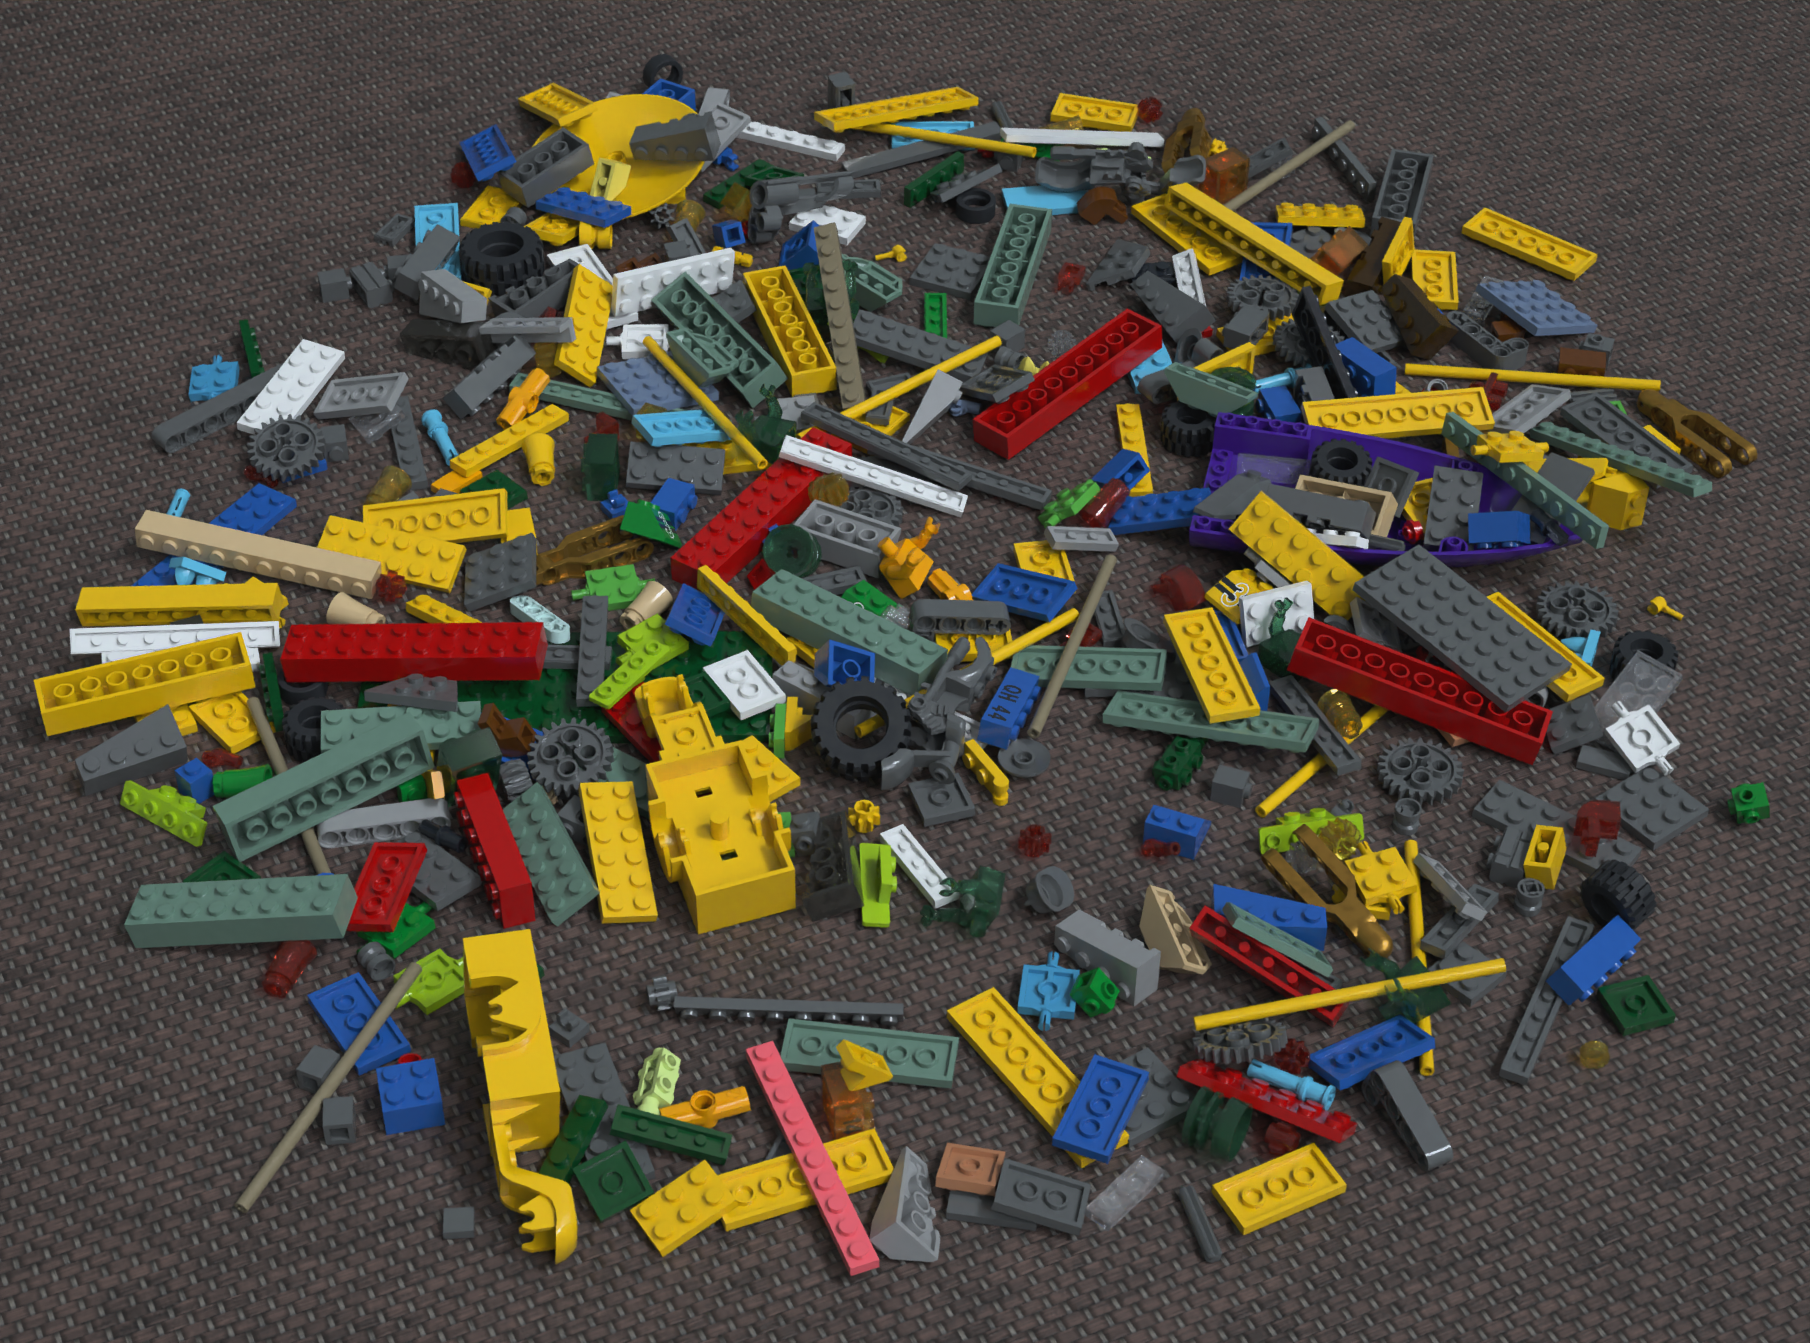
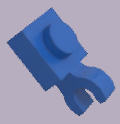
[713,147,739,171]

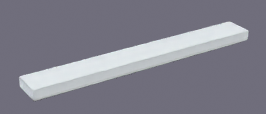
[1000,128,1164,147]
[779,435,968,518]
[70,621,280,656]

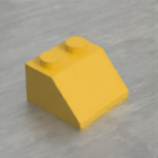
[1587,473,1649,530]

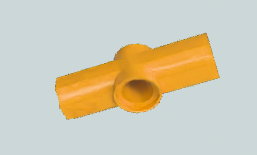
[496,368,550,430]
[927,568,973,600]
[659,1086,751,1129]

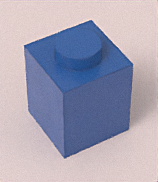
[712,220,746,248]
[174,758,214,804]

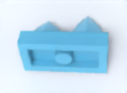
[169,557,226,585]
[1561,630,1600,667]

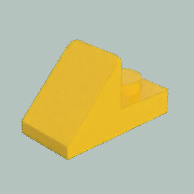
[785,696,813,751]
[836,1039,893,1091]

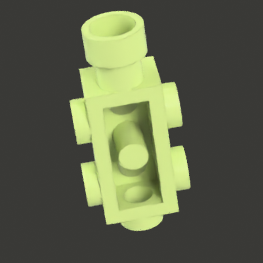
[633,1047,681,1115]

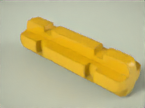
[712,246,753,267]

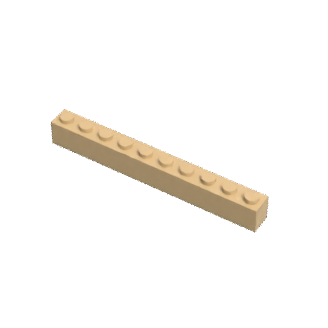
[135,510,382,599]

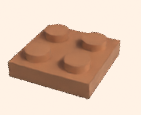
[935,1143,1006,1196]

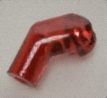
[243,465,279,488]
[201,748,243,768]

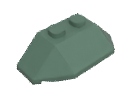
[841,253,903,312]
[666,328,739,387]
[1164,362,1258,417]

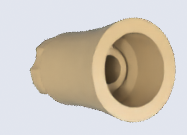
[619,581,673,630]
[327,592,386,624]

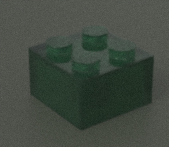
[581,433,620,501]

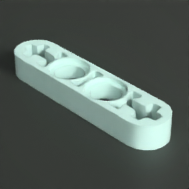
[510,595,570,644]

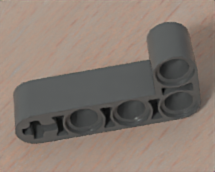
[1447,311,1529,370]
[1137,338,1224,404]
[908,599,1011,642]
[1362,1060,1453,1172]

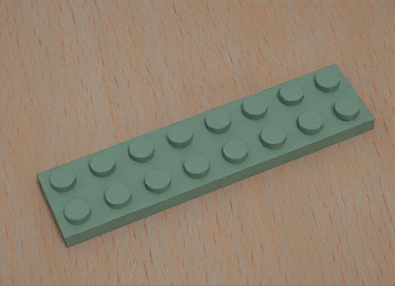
[1103,690,1319,753]

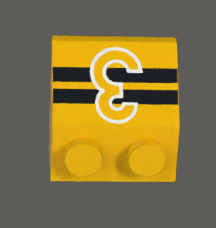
[1204,569,1273,624]

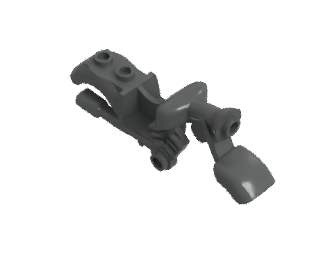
[1035,142,1206,206]
[880,637,997,791]

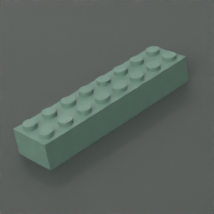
[974,204,1052,327]
[651,271,788,408]
[751,569,948,696]
[213,712,435,862]
[124,874,358,948]

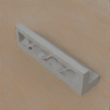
[479,317,576,343]

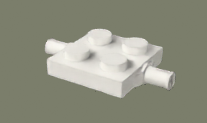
[606,324,669,359]
[1604,701,1680,776]

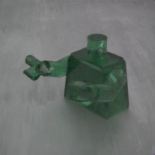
[803,259,860,326]
[735,384,797,464]
[1258,597,1330,682]
[920,866,1006,938]
[1359,948,1451,1024]

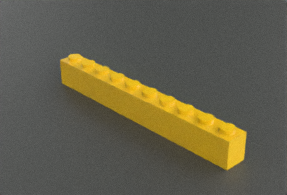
[1164,182,1344,305]

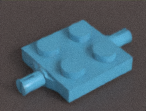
[189,355,240,402]
[1017,951,1080,1031]

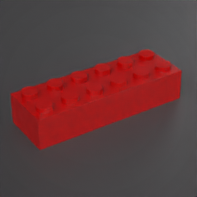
[454,773,536,929]

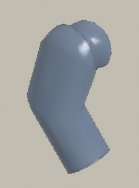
[948,399,982,417]

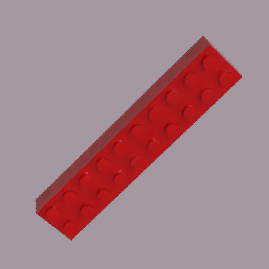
[973,308,1162,460]
[670,427,852,593]
[1287,617,1553,765]
[280,622,548,682]

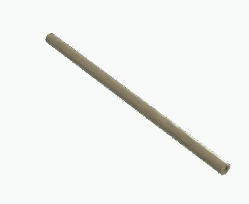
[1224,120,1355,211]
[1027,554,1117,738]
[247,697,331,875]
[234,962,422,1213]

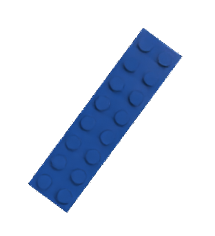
[131,483,297,586]

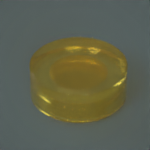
[1579,1041,1610,1069]

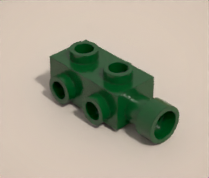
[1152,735,1208,791]

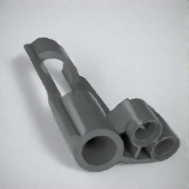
[748,171,855,244]

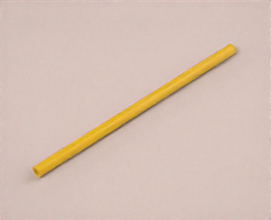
[850,123,1036,158]
[643,336,768,470]
[795,336,1002,439]
[1405,363,1661,392]
[854,608,1079,738]
[1255,705,1389,818]
[1404,840,1434,1076]
[1193,958,1506,1031]

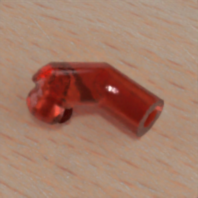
[1140,838,1181,857]

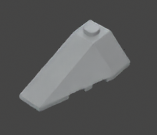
[902,369,963,444]
[870,1146,940,1262]

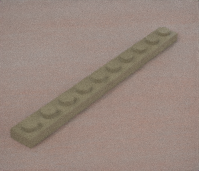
[814,222,866,411]

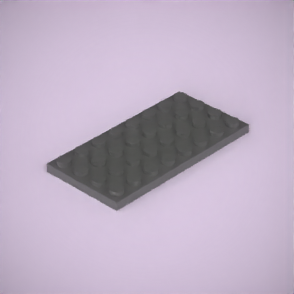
[1352,545,1572,713]

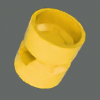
[579,221,613,249]

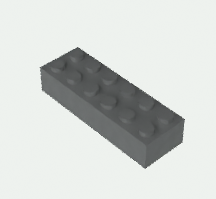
[1370,149,1434,239]

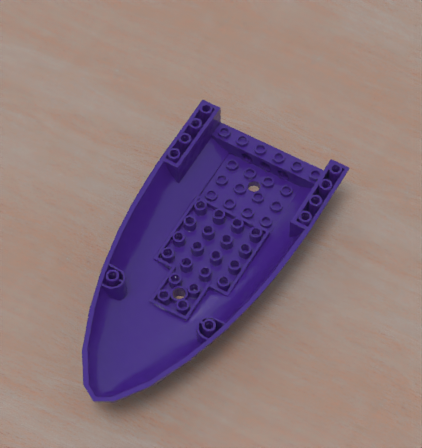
[1189,412,1583,567]

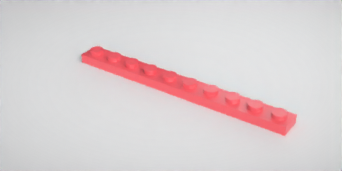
[746,1041,879,1276]

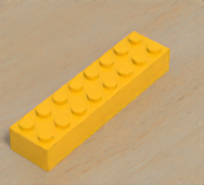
[743,265,836,397]
[34,632,255,736]

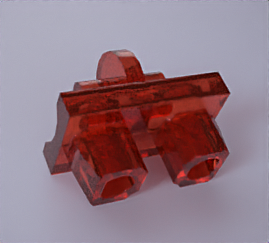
[1468,372,1508,411]

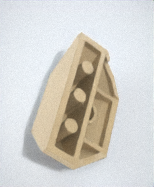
[1139,885,1212,975]

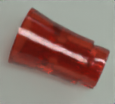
[1078,478,1130,528]
[261,940,317,998]

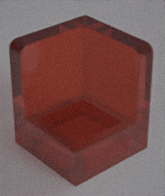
[584,412,620,452]

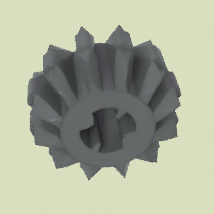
[498,759,533,803]

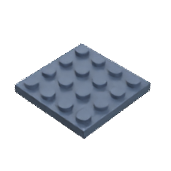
[1475,280,1597,336]
[597,351,719,416]

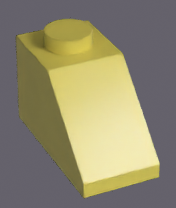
[590,158,631,201]

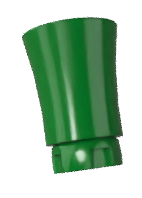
[213,764,273,799]

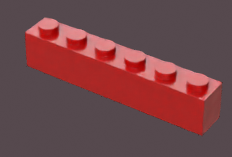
[1189,905,1349,1028]

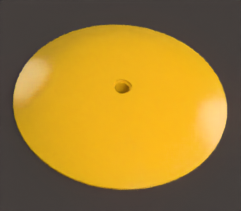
[532,94,705,222]

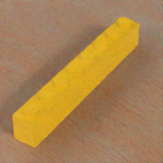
[75,583,283,627]

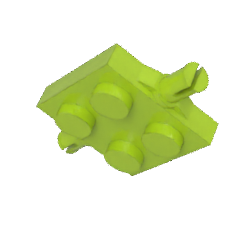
[616,614,689,669]
[393,948,464,1015]

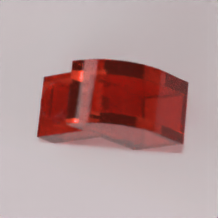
[1151,565,1207,611]
[1573,800,1621,857]

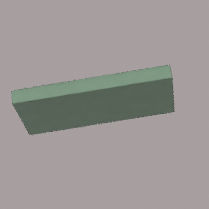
[1222,902,1333,978]

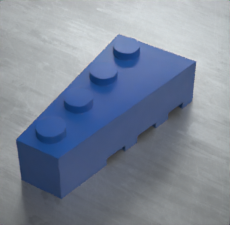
[1211,884,1327,951]

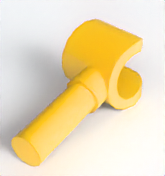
[875,245,907,262]
[1647,596,1684,621]

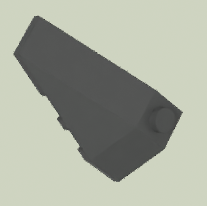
[1193,470,1272,520]

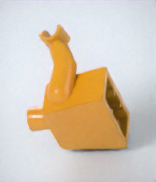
[877,517,940,599]

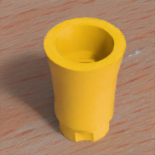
[522,433,555,486]

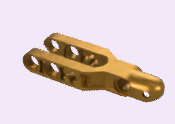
[1162,108,1212,174]
[1637,389,1757,478]
[536,515,654,586]
[1261,824,1393,961]

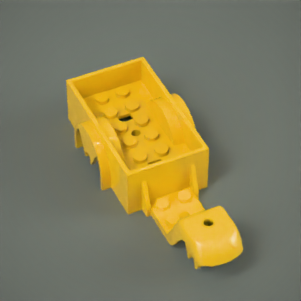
[635,674,796,935]
[463,929,578,1265]

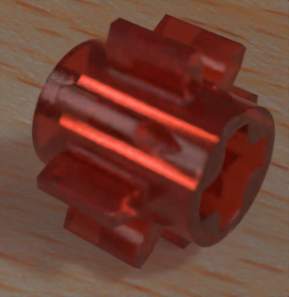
[1137,97,1163,123]
[450,162,476,188]
[375,570,407,602]
[1018,824,1051,858]
[1274,1038,1310,1074]
[1264,1120,1301,1157]

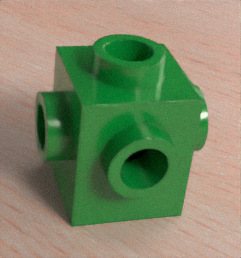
[1727,782,1770,824]
[1069,967,1120,1018]

